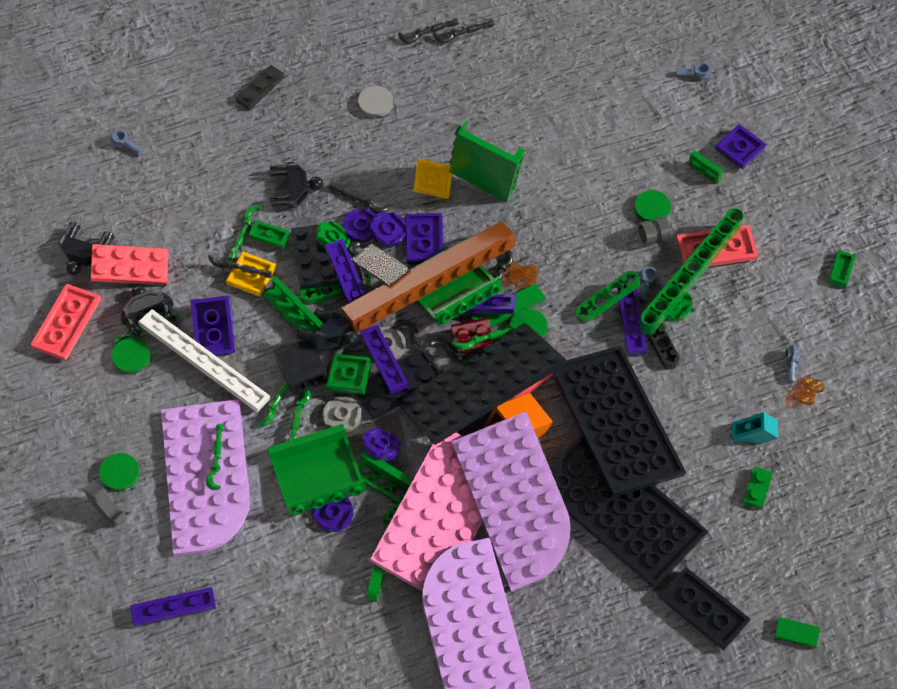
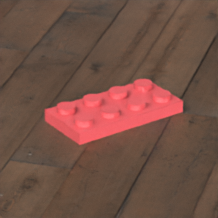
[676,225,758,267]
[91,244,168,286]
[31,284,101,361]

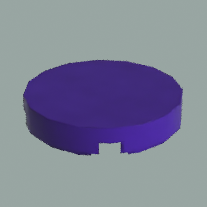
[343,209,376,242]
[370,211,406,247]
[362,429,401,461]
[313,498,354,533]

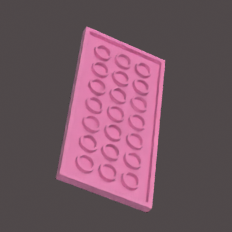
[369,433,483,591]

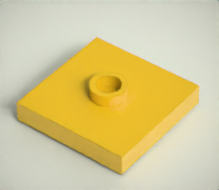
[413,158,452,199]
[226,251,277,297]

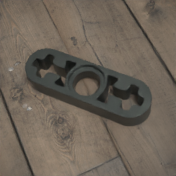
[646,321,680,370]

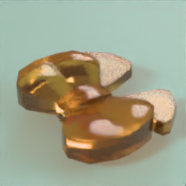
[508,262,538,287]
[792,377,824,405]

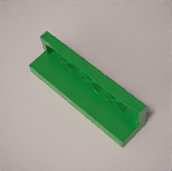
[263,276,324,332]
[358,451,413,505]

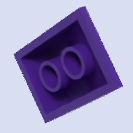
[190,295,236,355]

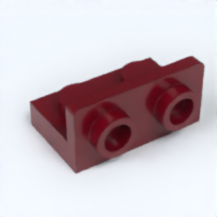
[451,317,494,353]

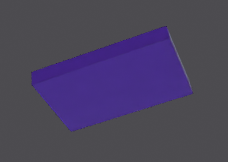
[406,213,443,264]

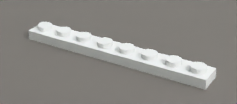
[139,310,270,412]

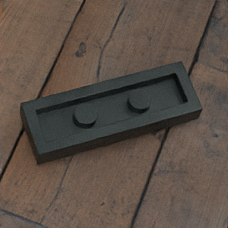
[236,65,285,111]

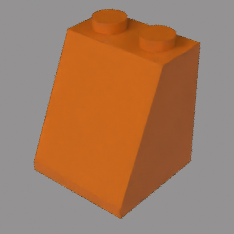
[482,393,553,439]

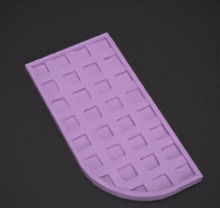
[161,399,250,557]
[452,412,570,592]
[421,538,531,689]

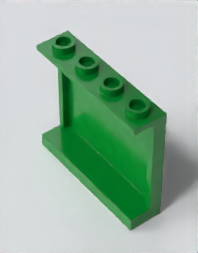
[449,120,526,202]
[401,240,502,327]
[267,424,366,516]

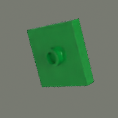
[326,354,373,394]

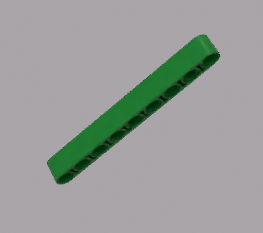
[639,208,744,334]

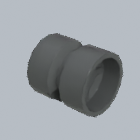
[638,216,671,246]

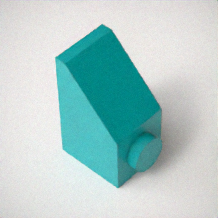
[732,412,778,443]

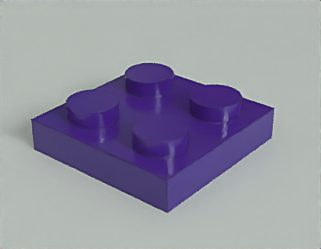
[715,124,767,170]

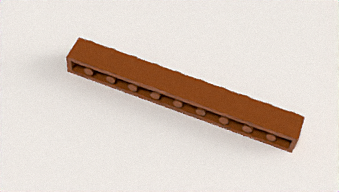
[342,221,516,333]

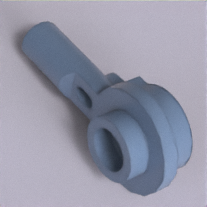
[676,62,712,79]
[111,130,143,156]
[638,267,658,302]
[784,345,801,383]

